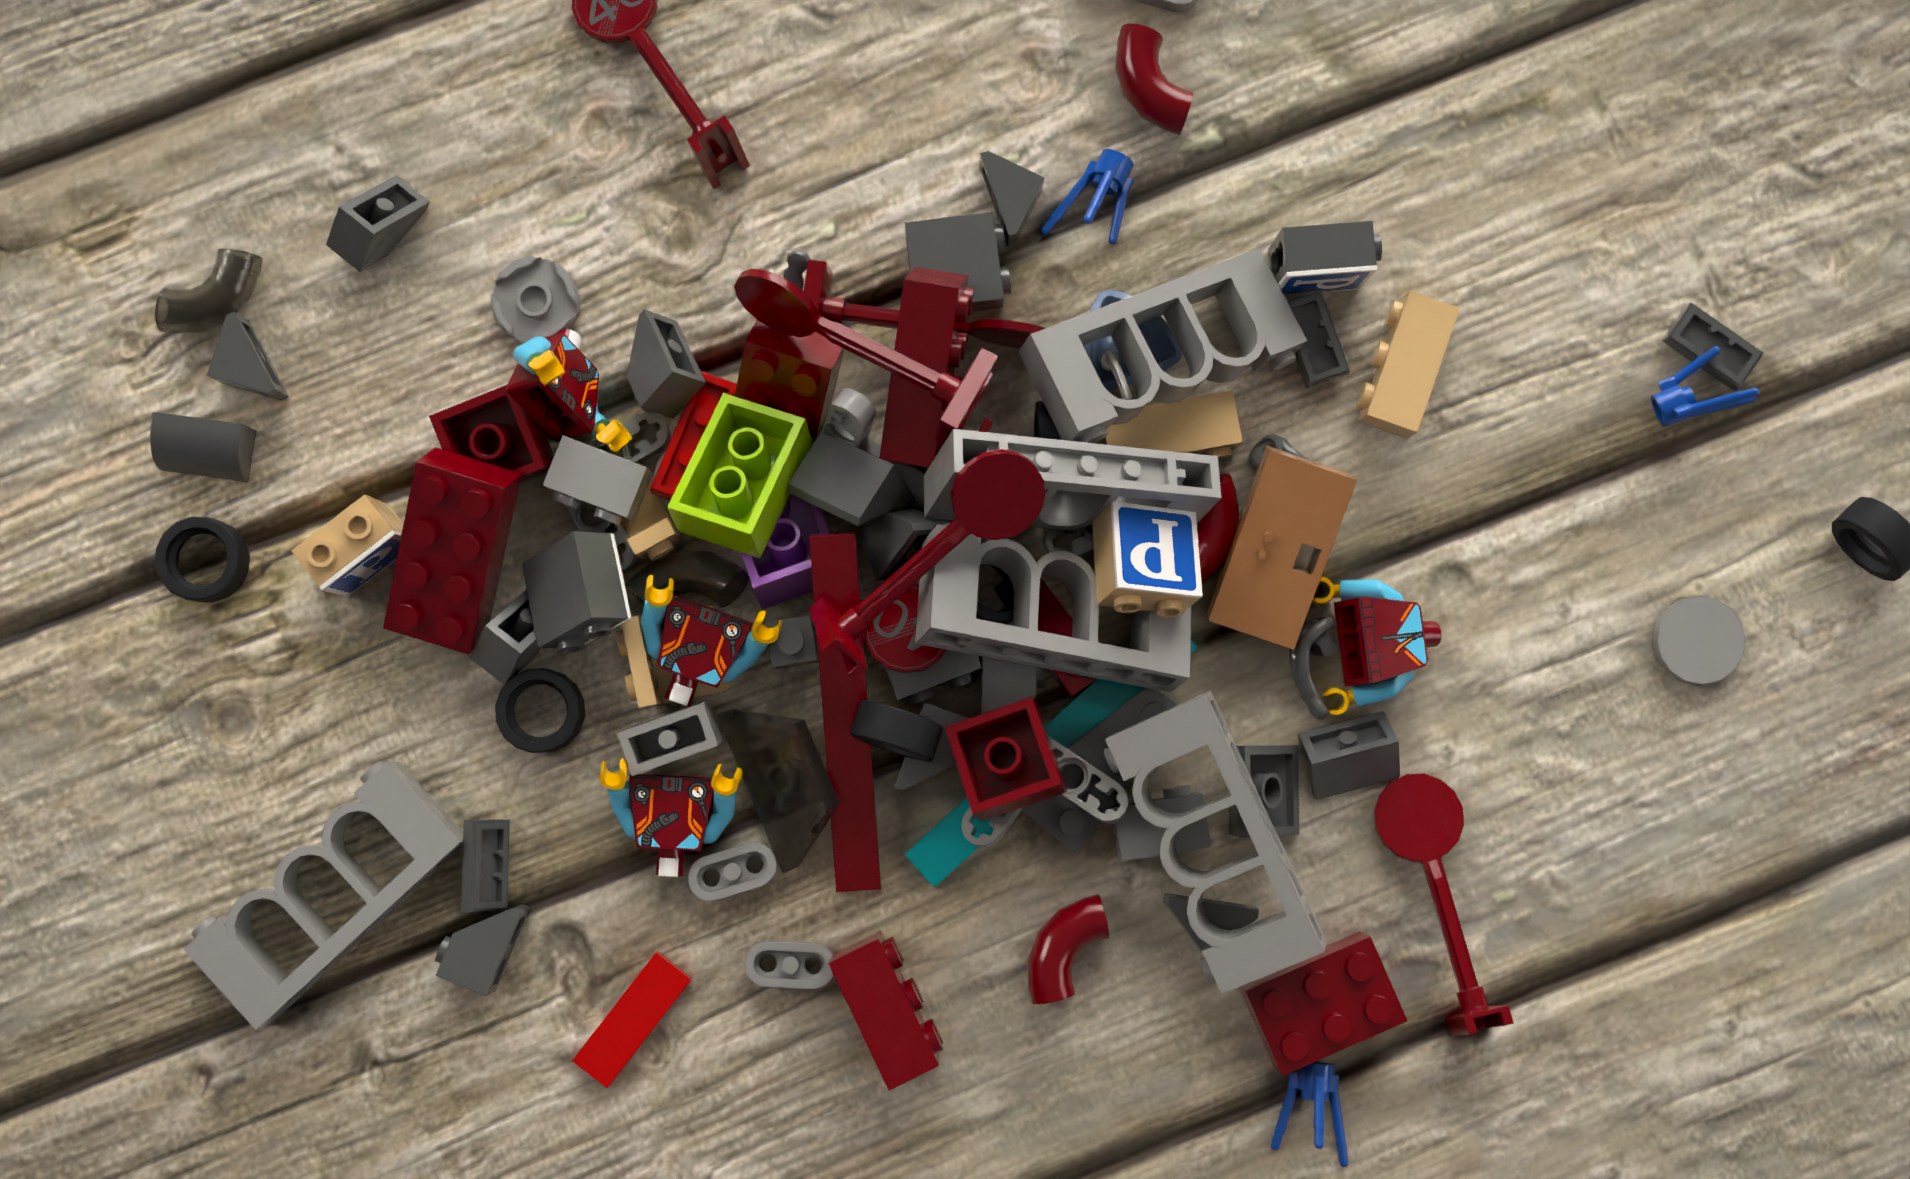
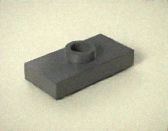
[1287,290,1350,389]
[1662,303,1764,391]
[461,819,510,912]

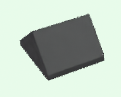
[786,432,912,526]
[1229,745,1299,838]

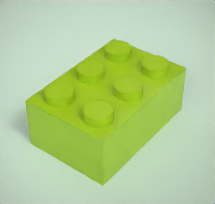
[667,393,813,558]

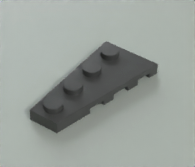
[1021,687,1177,854]

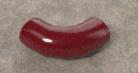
[1115,23,1193,135]
[1197,474,1240,584]
[1028,894,1109,1004]

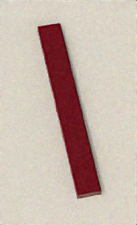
[809,532,881,892]

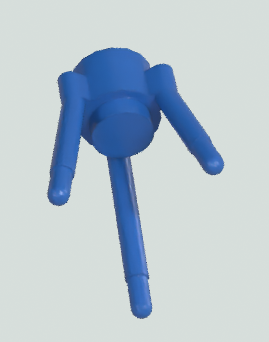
[1041,149,1134,244]
[1651,346,1760,427]
[1271,1061,1348,1167]

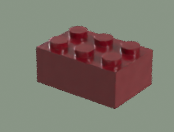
[828,931,944,1091]
[1239,931,1408,1076]

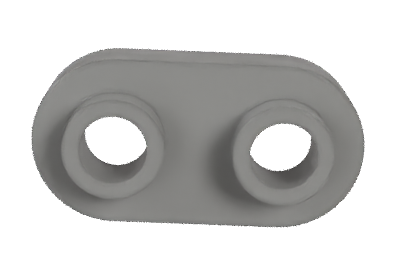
[688,842,778,901]
[745,940,833,989]

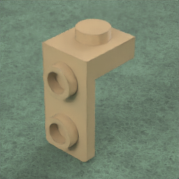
[621,462,682,561]

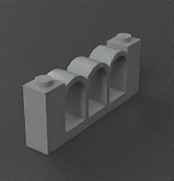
[1018,248,1307,443]
[924,429,1221,530]
[915,523,1191,692]
[1104,690,1327,994]
[183,761,463,1030]

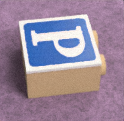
[291,494,404,597]
[1092,501,1203,618]

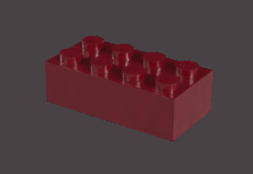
[879,267,974,468]
[383,447,522,655]

